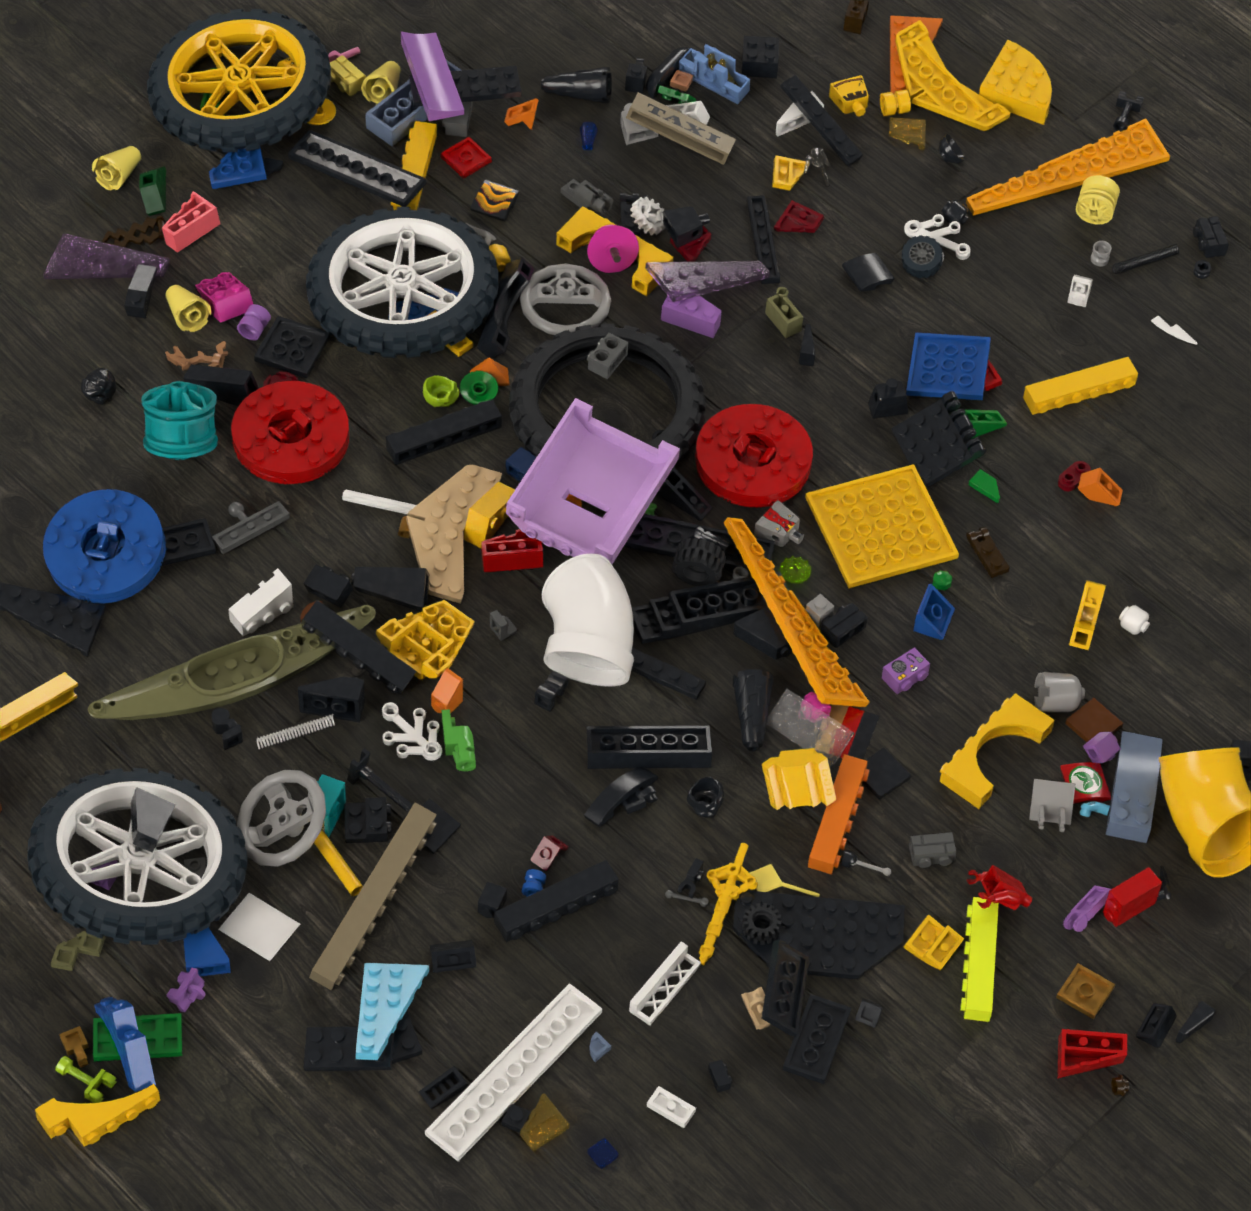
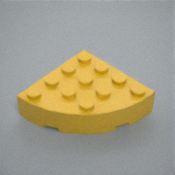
[979,40,1052,125]

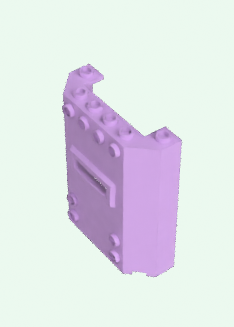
[506,398,680,564]

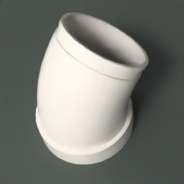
[542,554,634,686]

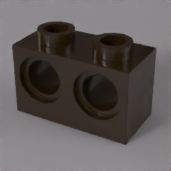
[843,0,869,34]

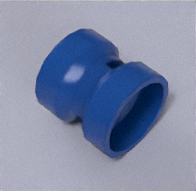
[521,869,546,897]

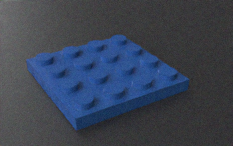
[906,333,991,400]

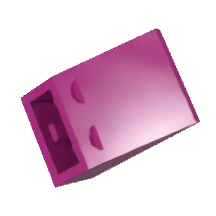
[195,272,253,323]

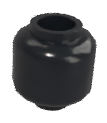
[941,199,969,227]

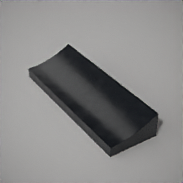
[587,726,712,769]

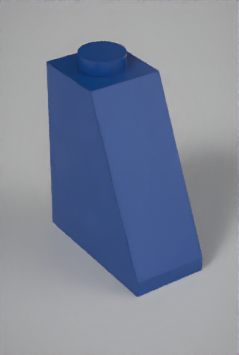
[183,927,231,976]

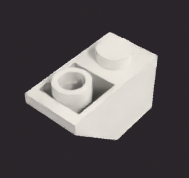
[1067,275,1093,307]

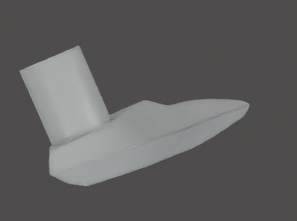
[466,223,496,245]

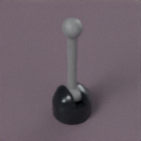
[840,850,891,876]

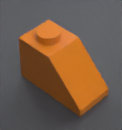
[1078,468,1123,506]
[431,668,463,714]

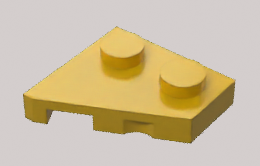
[772,156,809,191]

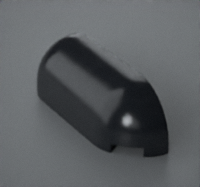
[646,47,690,99]

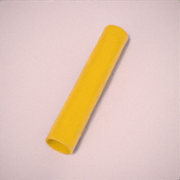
[314,831,363,896]

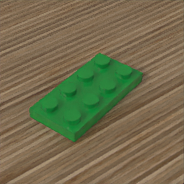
[93,1013,182,1061]

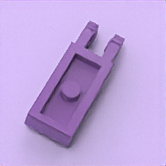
[1063,886,1111,932]

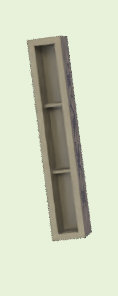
[626,92,736,165]

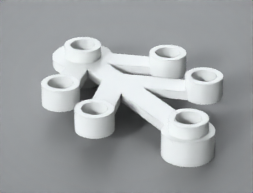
[904,214,970,260]
[382,702,442,761]

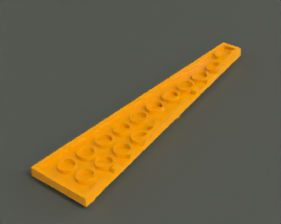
[966,119,1170,216]
[723,517,870,707]

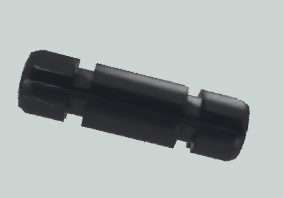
[694,526,730,553]

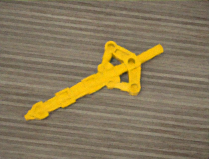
[699,843,758,965]

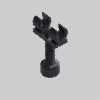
[1113,90,1144,132]

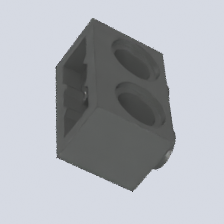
[587,333,628,379]

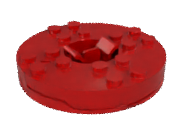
[231,381,349,484]
[695,404,813,507]

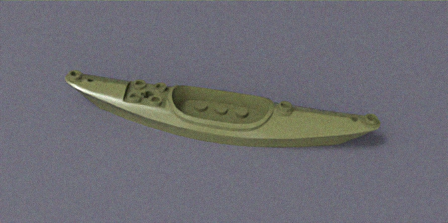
[88,605,376,720]

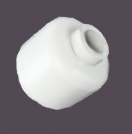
[1119,605,1150,635]

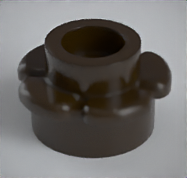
[1111,1075,1129,1097]

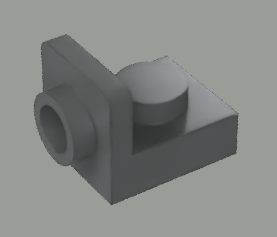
[490,610,517,641]

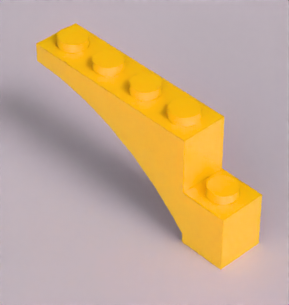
[35,1084,160,1147]

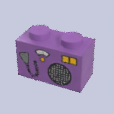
[882,647,930,694]

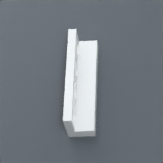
[629,941,701,1025]

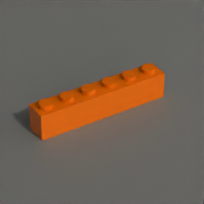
[808,754,870,875]

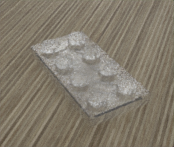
[766,689,854,767]

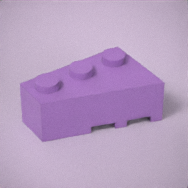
[661,280,721,338]

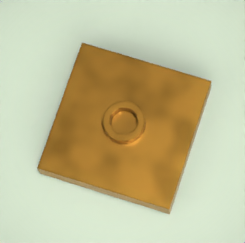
[1056,963,1115,1019]

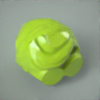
[423,375,459,407]

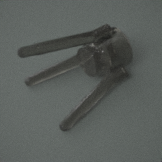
[803,148,831,187]

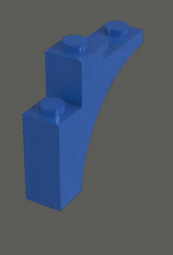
[94,997,156,1092]

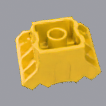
[762,748,836,810]

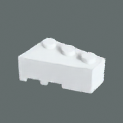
[229,568,293,636]

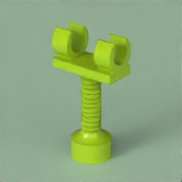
[55,1056,116,1103]

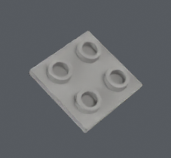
[1029,779,1076,832]

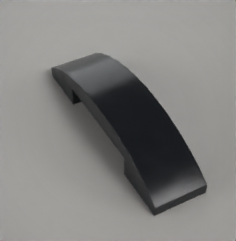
[584,766,658,828]

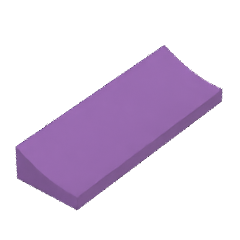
[401,32,464,121]

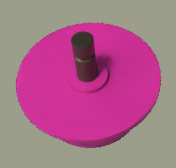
[587,225,639,273]

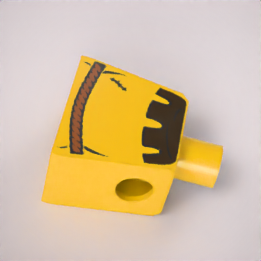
[829,75,869,117]

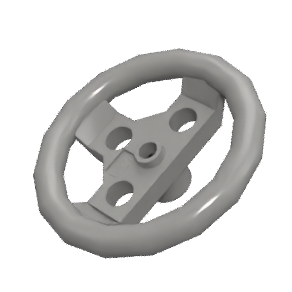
[520,263,611,335]
[236,770,326,867]

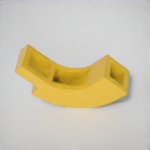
[1069,580,1106,650]

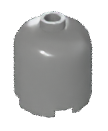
[1034,672,1085,712]

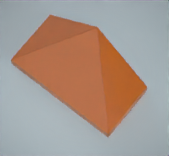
[470,358,509,386]

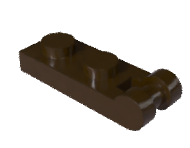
[966,527,1010,578]

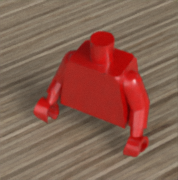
[967,865,1032,910]

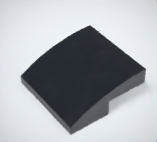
[842,253,894,291]

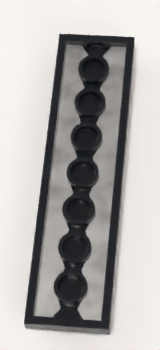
[288,130,427,207]

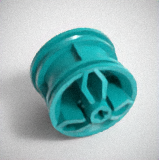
[141,381,218,460]

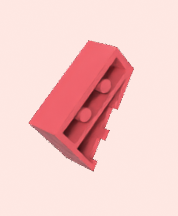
[162,191,220,253]

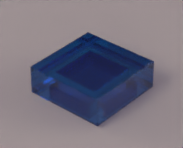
[587,1138,619,1169]

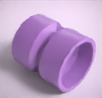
[237,304,271,340]

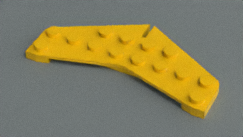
[895,20,1011,131]

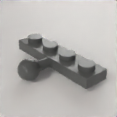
[212,501,290,554]

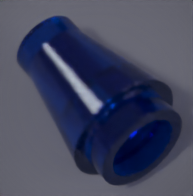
[580,122,598,150]

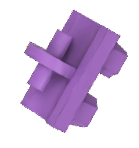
[167,968,206,1012]

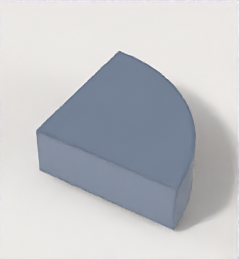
[589,1032,611,1062]

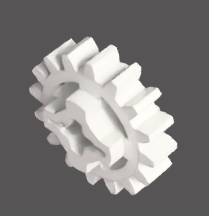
[630,197,665,235]

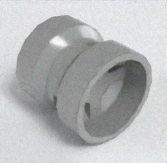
[1090,241,1112,267]

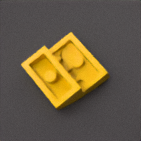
[903,914,964,970]

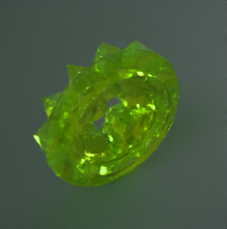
[780,556,811,583]

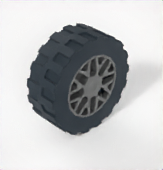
[902,235,943,278]

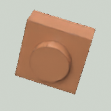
[670,70,693,92]

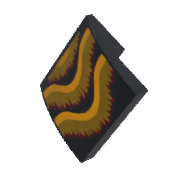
[470,180,519,222]

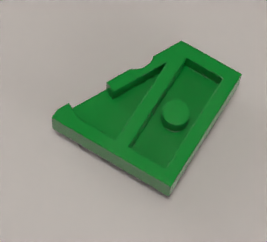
[658,86,696,104]

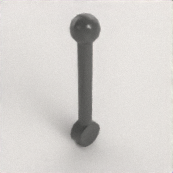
[665,890,709,907]

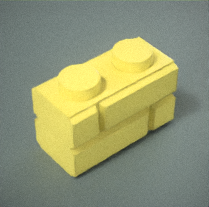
[330,55,366,96]

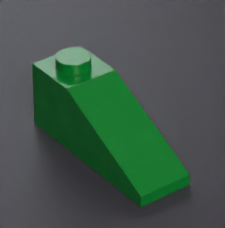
[956,410,1007,438]

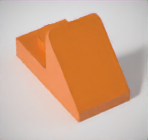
[504,98,539,129]

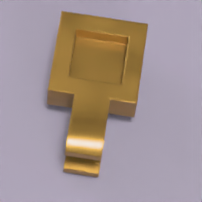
[59,1026,89,1068]

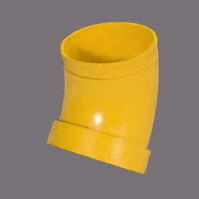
[1158,748,1251,877]

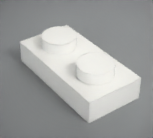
[647,1086,696,1128]

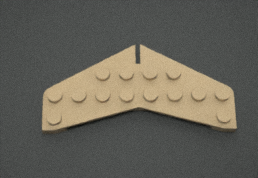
[406,465,502,604]

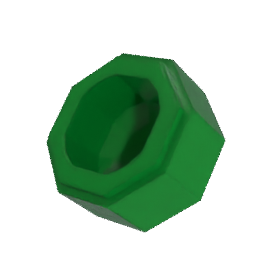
[933,570,952,591]

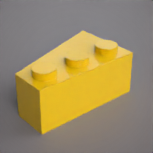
[463,482,515,548]

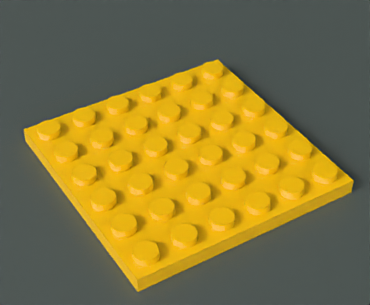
[805,464,959,588]

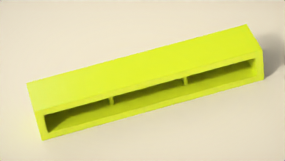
[960,897,999,1022]

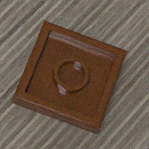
[1065,698,1123,742]

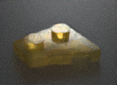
[889,117,926,150]
[520,1093,569,1152]

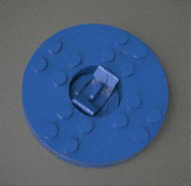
[43,489,166,604]

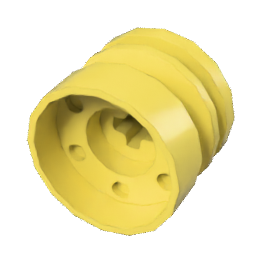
[1076,175,1120,225]

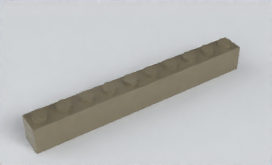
[309,802,437,991]

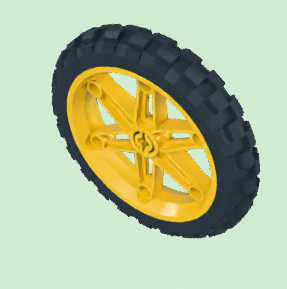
[147,9,331,152]

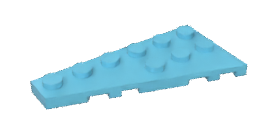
[356,963,429,1060]

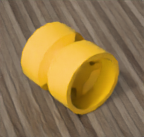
[880,90,911,116]

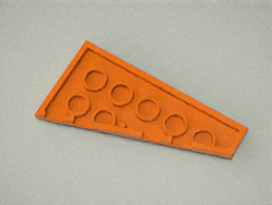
[890,16,943,94]

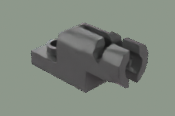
[561,179,613,215]

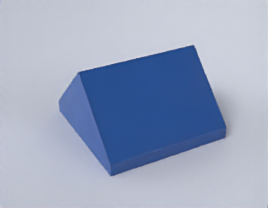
[913,584,955,640]

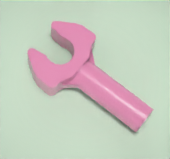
[328,47,360,62]

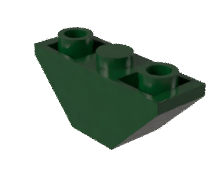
[139,166,166,216]

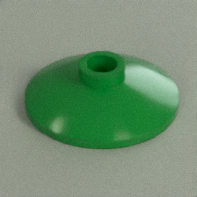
[460,371,498,405]

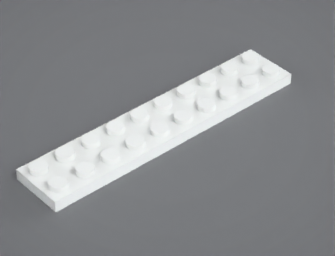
[425,983,602,1161]

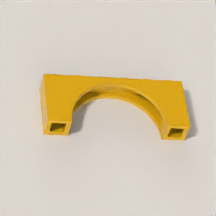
[556,206,673,296]
[940,693,1055,809]

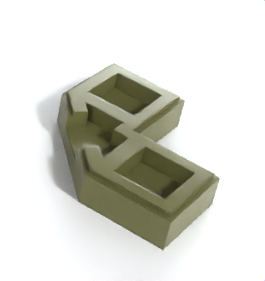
[51,931,105,971]

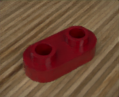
[1058,461,1091,491]

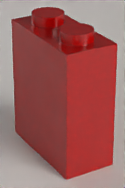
[1103,867,1162,927]

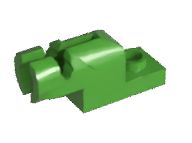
[442,709,476,772]

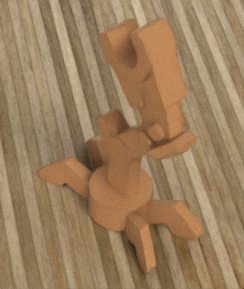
[165,341,228,371]

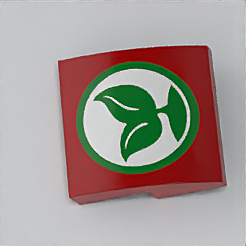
[1060,762,1111,804]

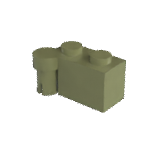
[765,287,803,338]

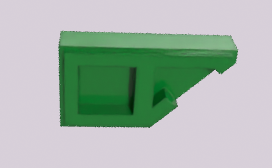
[968,469,1000,504]

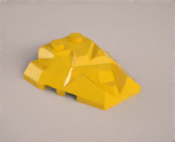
[376,600,475,679]

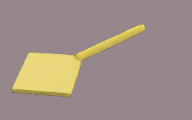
[750,864,820,897]

